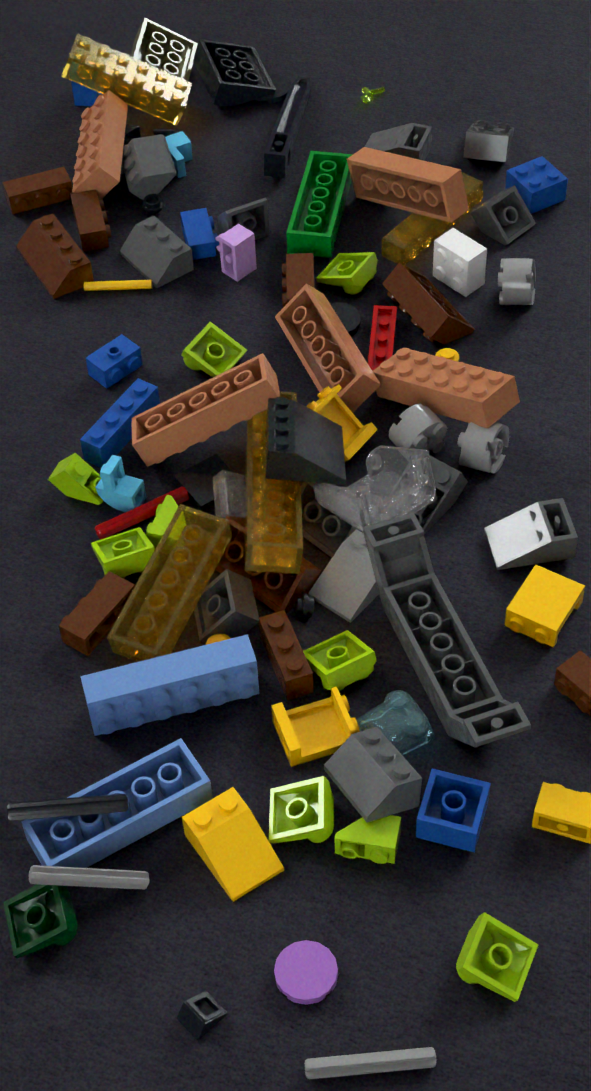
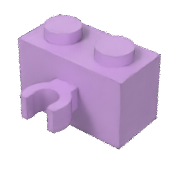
[216,224,257,282]

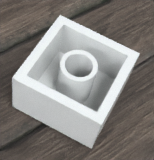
[433,228,487,297]

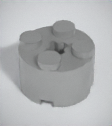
[498,258,536,305]
[389,403,447,461]
[457,422,509,473]

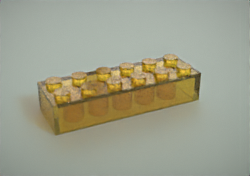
[62,34,192,125]
[107,504,232,662]

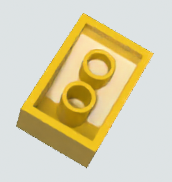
[182,787,284,902]

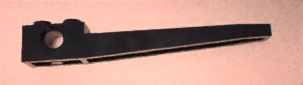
[264,76,311,178]

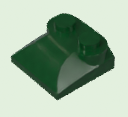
[3,884,78,959]

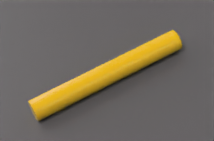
[84,280,152,291]

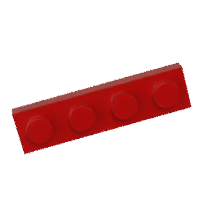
[368,305,397,371]

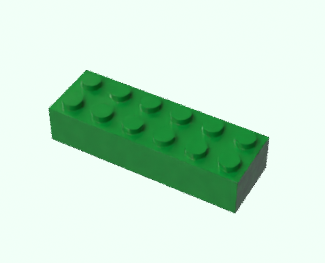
[286,151,353,258]

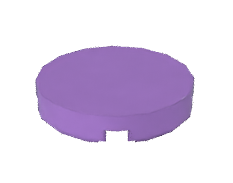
[274,940,338,1005]

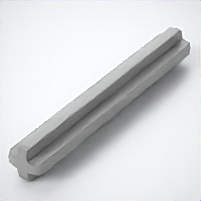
[29,865,149,890]
[305,1047,437,1079]

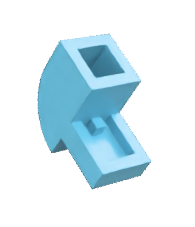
[165,131,193,178]
[95,455,147,512]

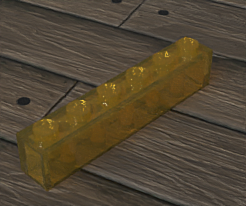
[382,172,483,265]

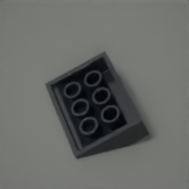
[193,39,276,107]
[265,397,346,485]

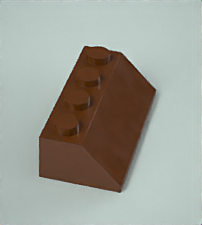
[16,213,94,299]
[383,262,475,345]
[204,516,321,614]

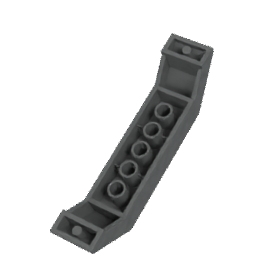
[363,513,531,747]

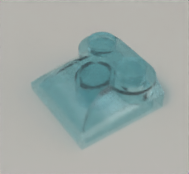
[356,690,434,756]

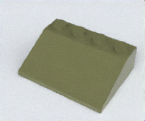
[123,18,198,92]

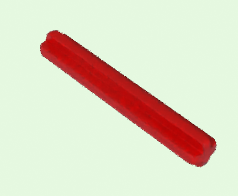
[95,486,189,540]

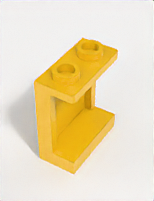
[306,384,378,462]
[505,564,585,647]
[271,687,360,767]

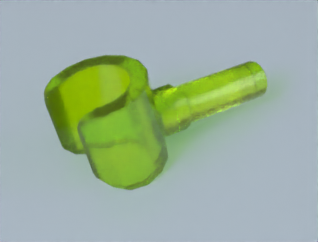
[360,87,385,103]

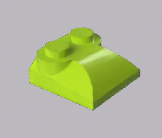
[316,252,378,295]
[181,322,247,377]
[91,527,156,579]
[303,630,377,691]
[269,776,334,843]
[456,912,538,1002]

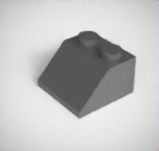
[470,185,536,245]
[217,197,269,240]
[192,569,259,643]

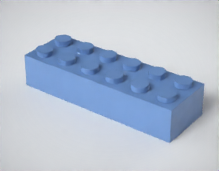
[80,634,259,736]
[22,738,213,868]

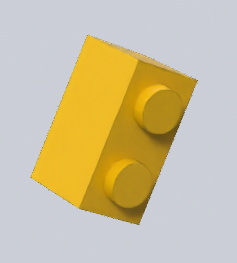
[532,782,591,844]

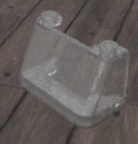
[313,445,436,533]

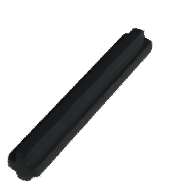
[7,794,128,821]

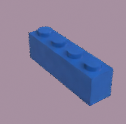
[80,378,160,468]

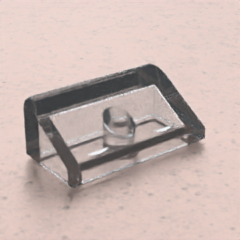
[212,470,248,523]

